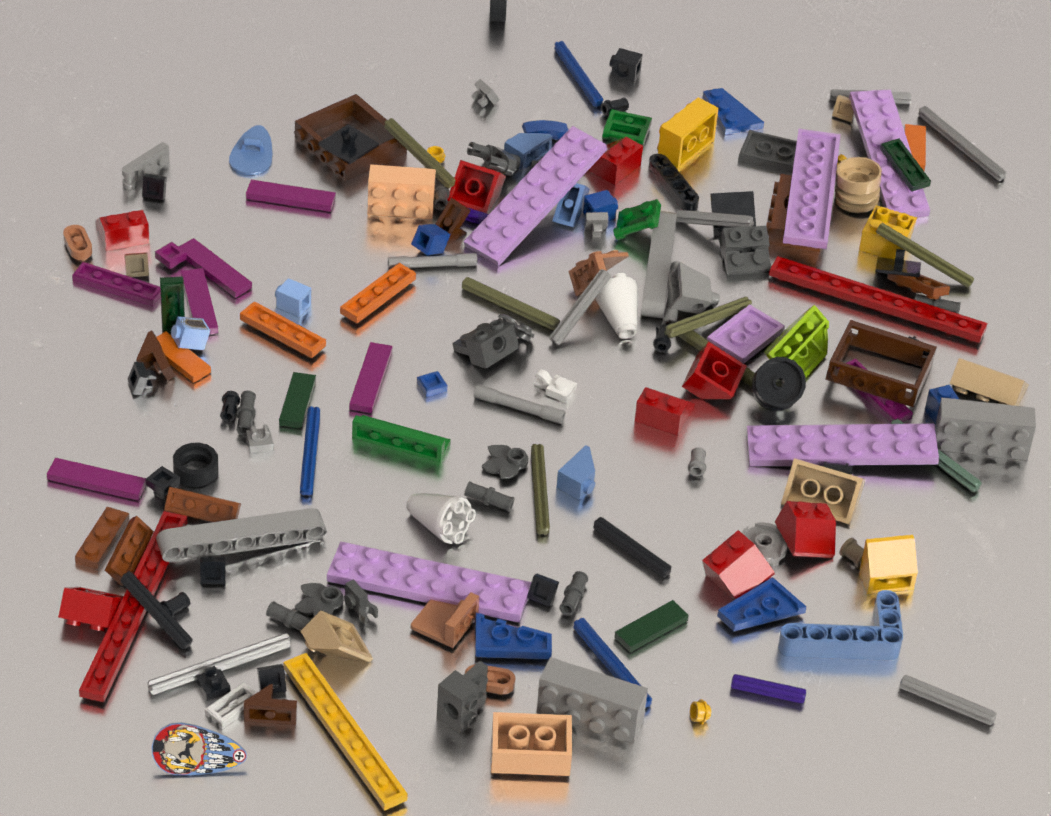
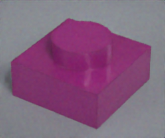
[155,242,187,269]

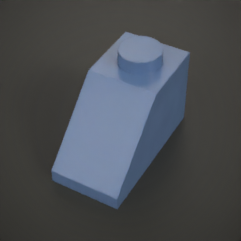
[504,133,552,170]
[552,183,590,228]
[556,445,596,501]

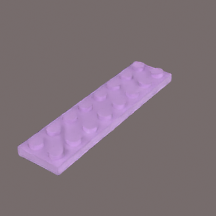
[849,89,930,217]
[464,126,607,266]
[783,129,841,249]
[747,423,939,467]
[327,541,531,623]

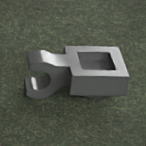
[344,579,378,624]

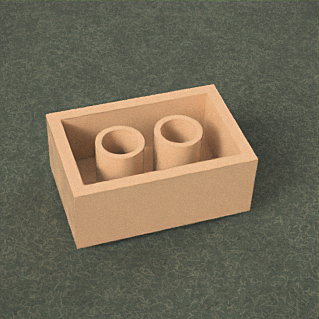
[367,164,436,219]
[491,712,572,776]

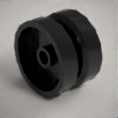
[751,357,806,411]

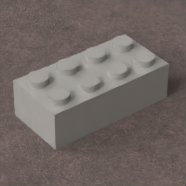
[935,397,1036,461]
[536,657,648,744]

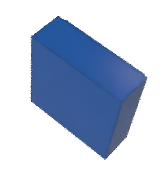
[417,371,448,397]

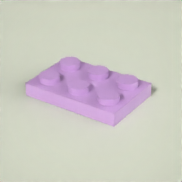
[707,304,785,364]

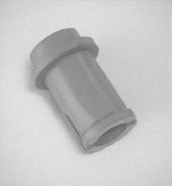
[688,447,707,477]

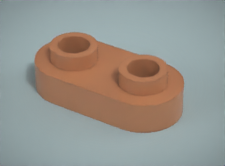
[63,225,92,260]
[465,664,516,694]

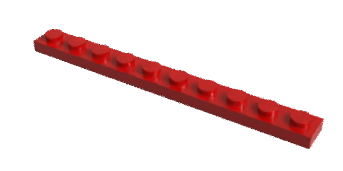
[769,256,988,343]
[79,511,187,702]

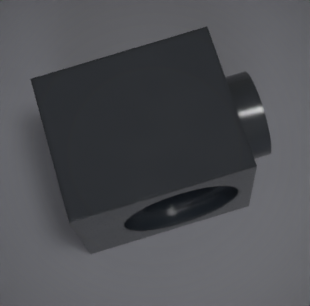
[609,48,643,82]

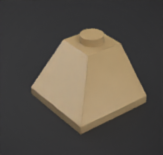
[301,610,373,662]

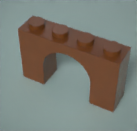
[766,174,820,252]

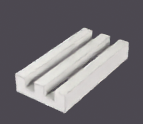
[205,682,256,729]

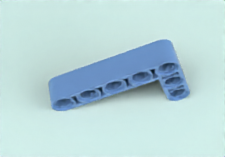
[778,590,903,660]

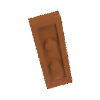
[887,274,950,299]
[164,487,241,522]
[75,507,130,569]
[104,516,154,586]

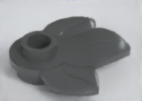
[498,314,535,342]
[482,445,528,479]
[295,583,344,617]

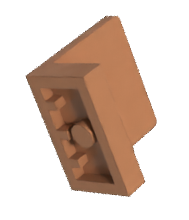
[568,250,629,296]
[410,592,479,648]

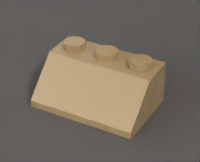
[950,358,1029,406]
[781,458,866,525]

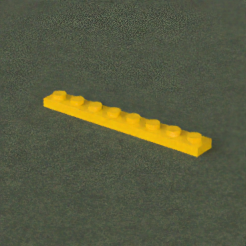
[283,653,408,811]

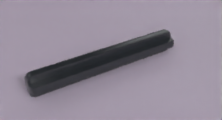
[593,517,672,578]
[120,571,193,650]

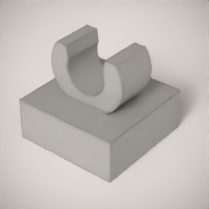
[471,79,500,108]
[584,212,608,239]
[246,424,274,454]

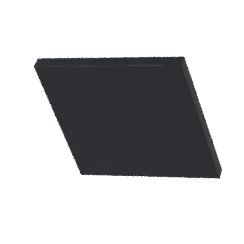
[318,124,379,165]
[710,191,756,237]
[875,249,921,277]

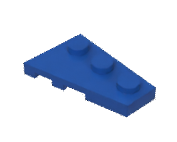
[702,88,764,135]
[717,577,807,631]
[475,613,552,659]

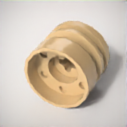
[834,157,882,213]

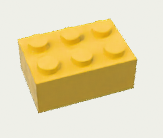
[657,97,719,170]

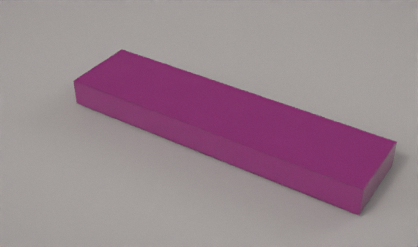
[246,179,336,212]
[178,238,252,298]
[72,262,161,307]
[181,268,218,334]
[349,342,393,413]
[838,358,913,423]
[47,457,146,501]

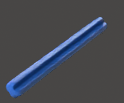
[554,41,604,107]
[300,406,320,496]
[573,618,652,708]

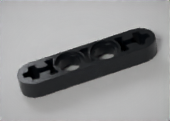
[648,154,699,211]

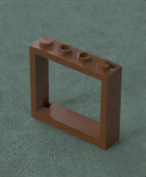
[294,94,407,182]
[825,320,937,407]

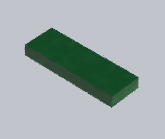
[880,138,931,192]
[160,276,185,334]
[279,372,316,429]
[614,600,689,653]

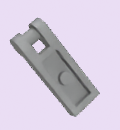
[122,142,170,190]

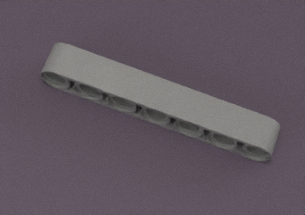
[641,211,677,319]
[156,508,327,562]

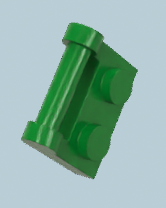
[602,109,652,147]
[613,199,661,240]

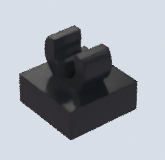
[142,173,167,200]
[128,362,157,395]
[145,466,180,499]
[200,556,226,584]
[527,573,559,607]
[257,664,287,693]
[197,666,231,701]

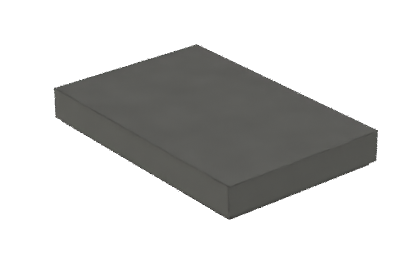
[738,130,797,173]

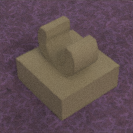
[124,252,149,277]

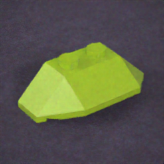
[764,305,829,377]

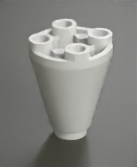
[595,273,638,339]
[406,493,476,544]

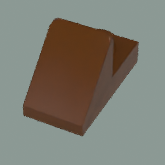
[436,198,471,246]
[136,330,176,381]
[244,684,297,725]

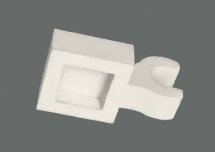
[534,369,577,403]

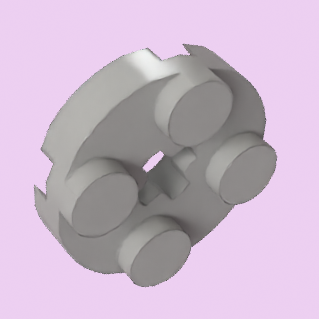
[742,522,788,566]

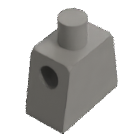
[668,263,720,314]

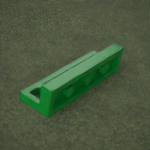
[352,415,451,463]

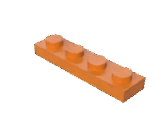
[340,263,416,323]
[240,301,326,358]

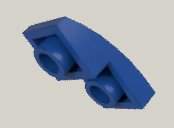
[522,120,569,140]

